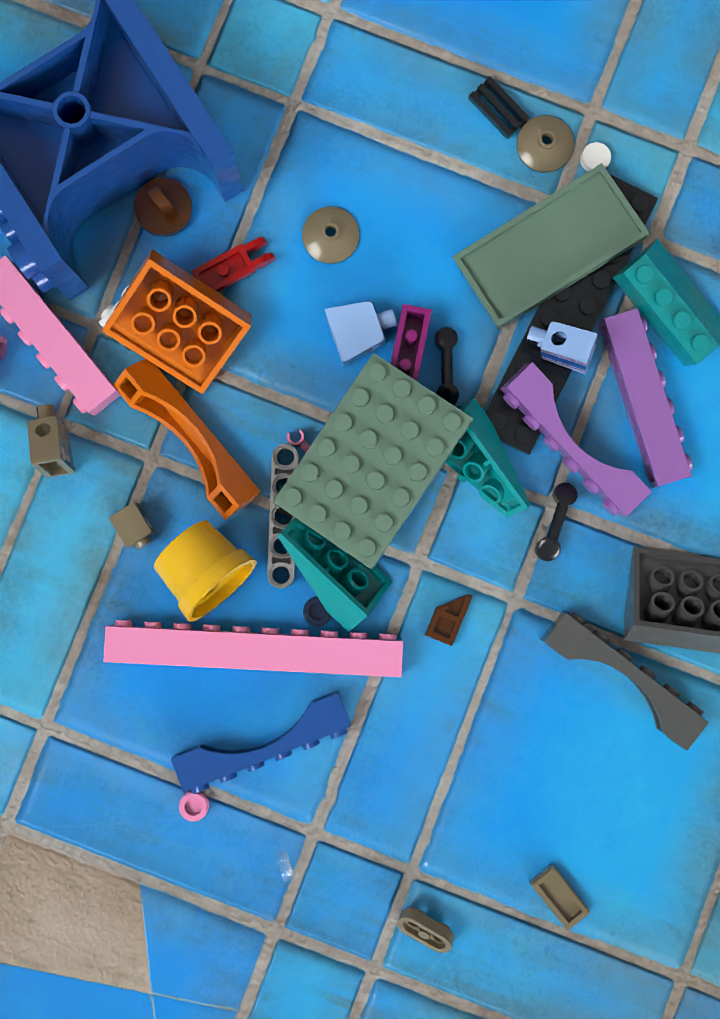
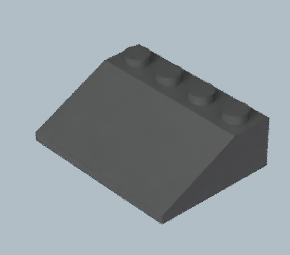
[624,547,720,654]

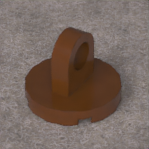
[134,178,192,237]

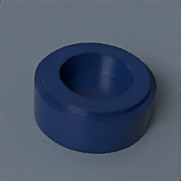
[303,597,331,626]

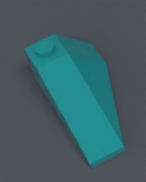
[443,398,530,518]
[278,517,392,632]

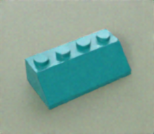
[612,239,720,366]

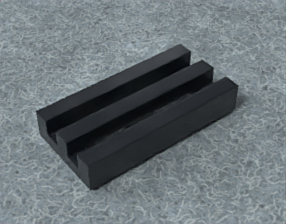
[468,76,529,139]

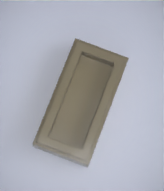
[529,863,590,931]

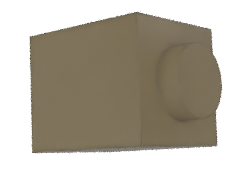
[108,502,157,550]

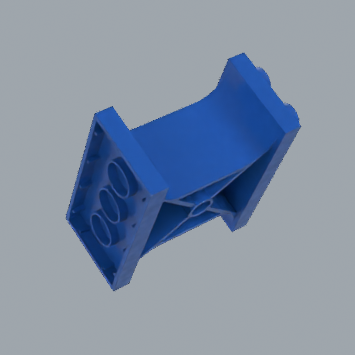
[0,0,244,300]

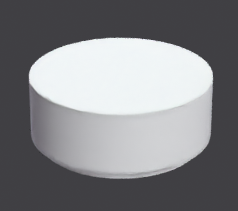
[580,142,611,172]

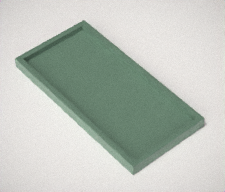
[452,163,650,330]

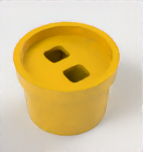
[153,520,257,622]

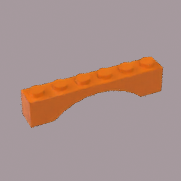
[113,359,261,520]

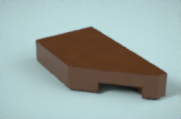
[424,594,472,646]

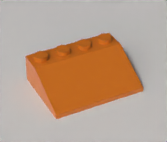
[101,249,252,394]

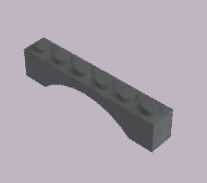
[540,612,709,751]

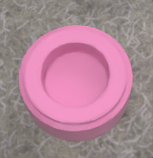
[179,790,210,821]

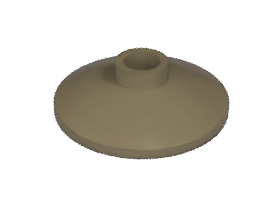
[516,115,574,173]
[302,206,359,264]

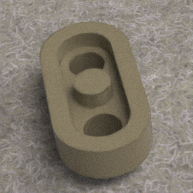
[397,907,455,953]

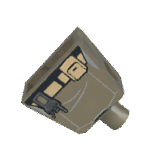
[27,404,75,478]

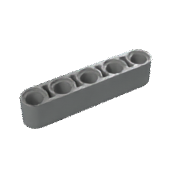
[267,443,300,589]

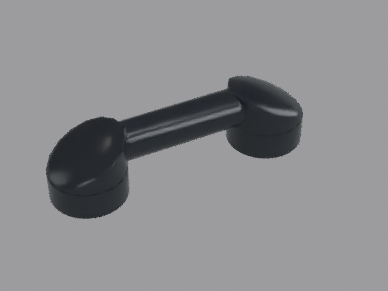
[434,327,459,405]
[535,483,578,561]

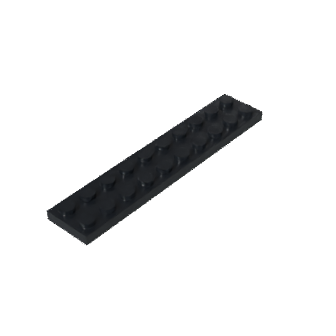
[485,174,658,455]

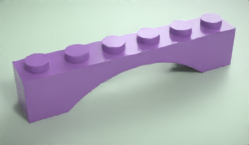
[500,362,652,516]

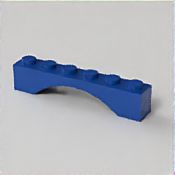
[171,690,351,794]

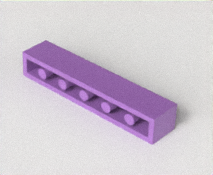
[598,308,693,488]

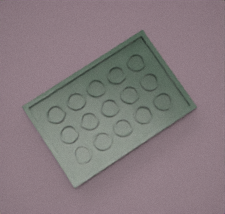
[273,353,474,570]

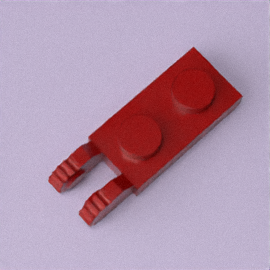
[191,237,275,292]

